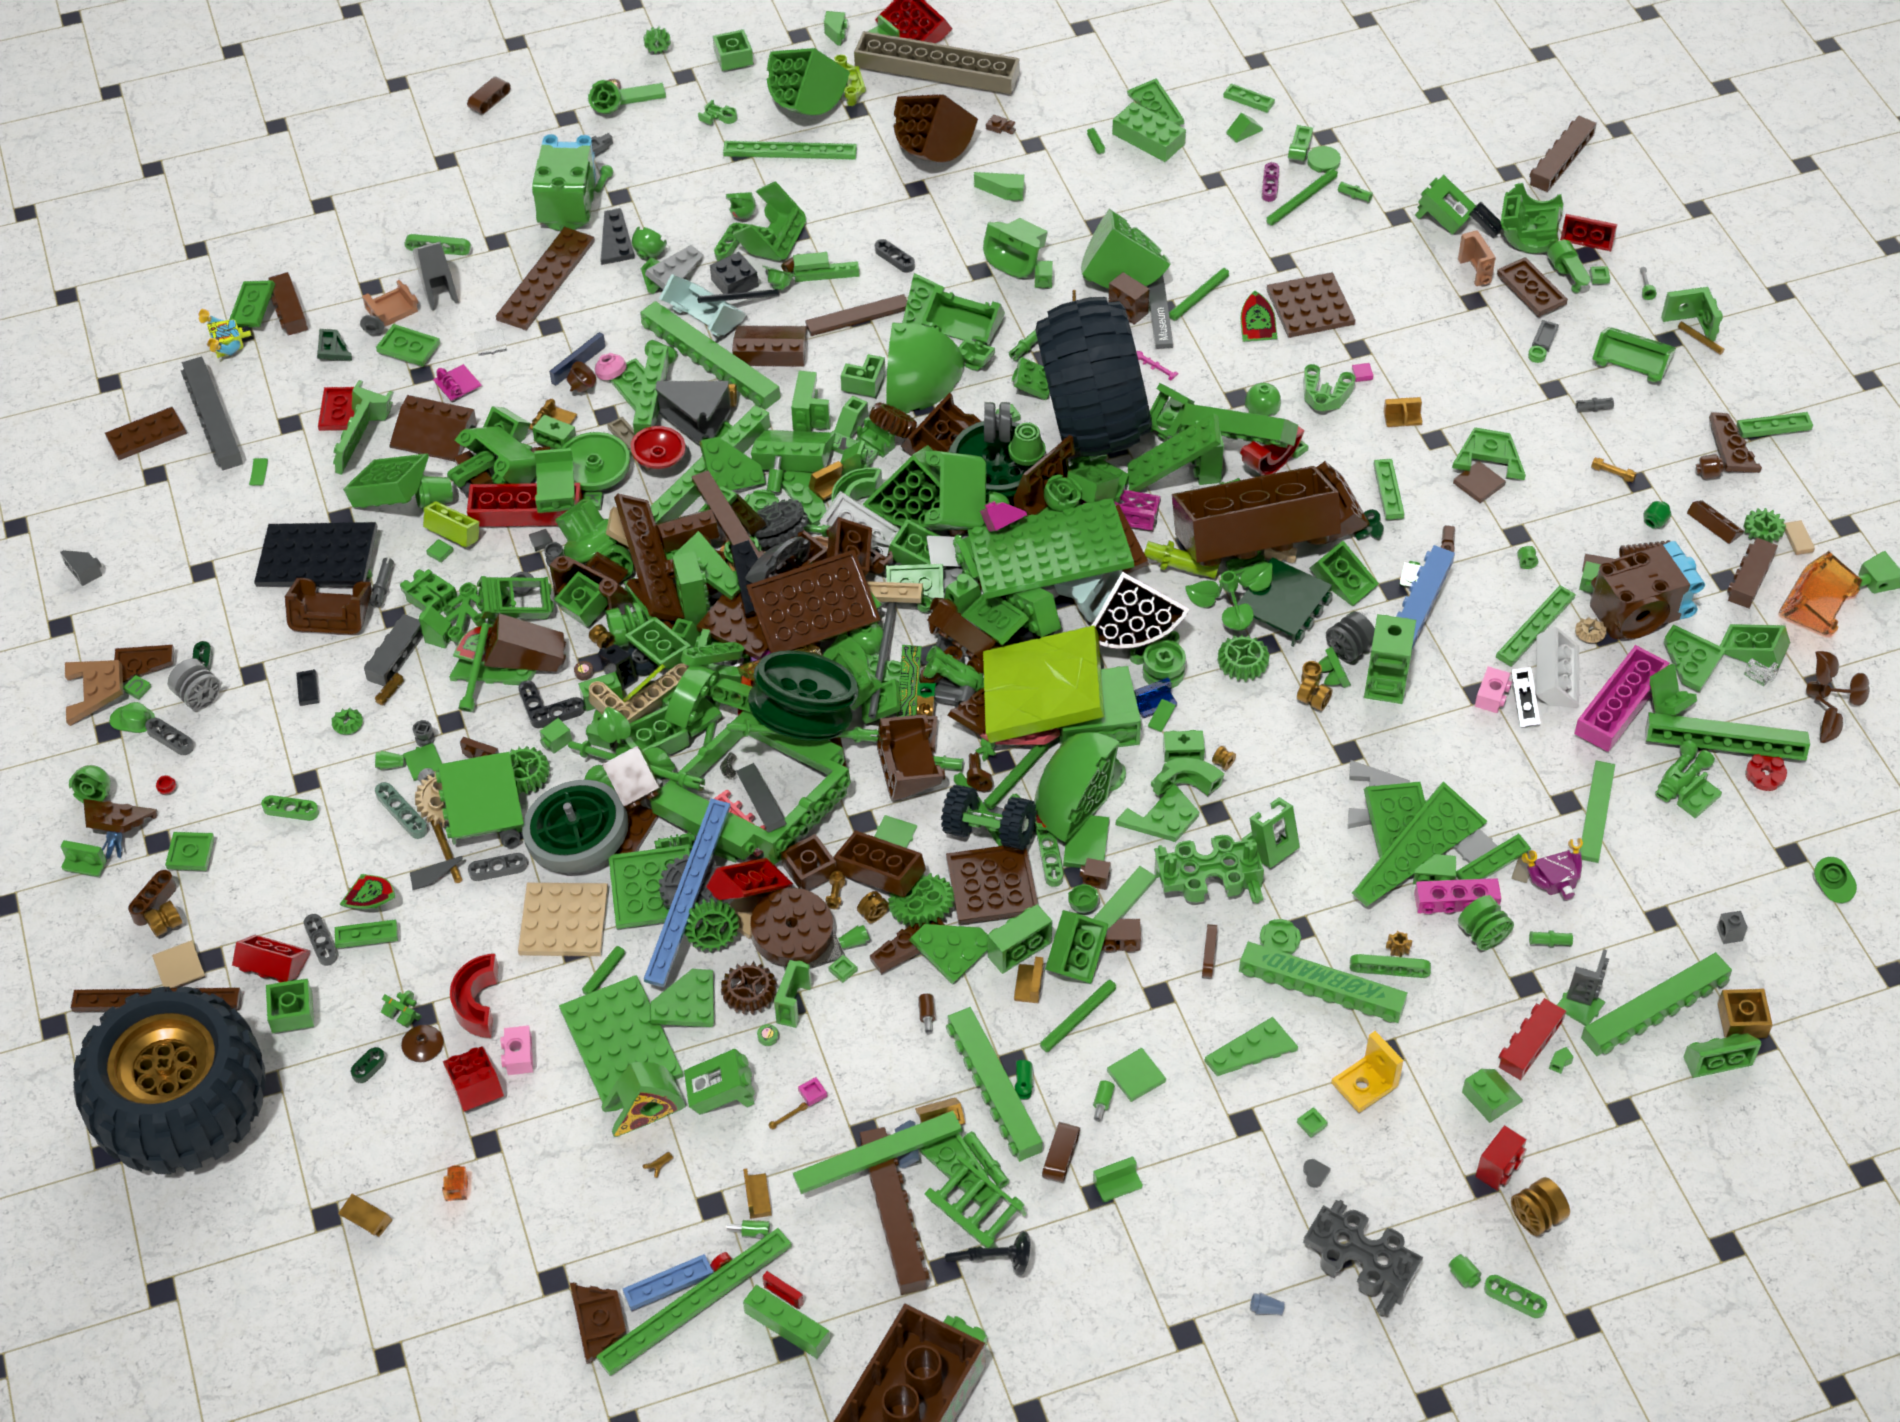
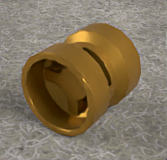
[589,624,615,649]
[1301,661,1322,685]

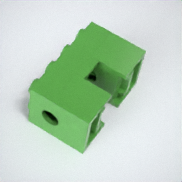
[1364,614,1416,704]

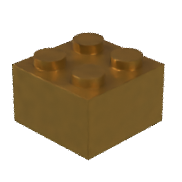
[1717,989,1773,1038]

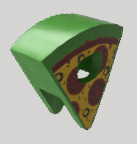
[601,1062,686,1137]

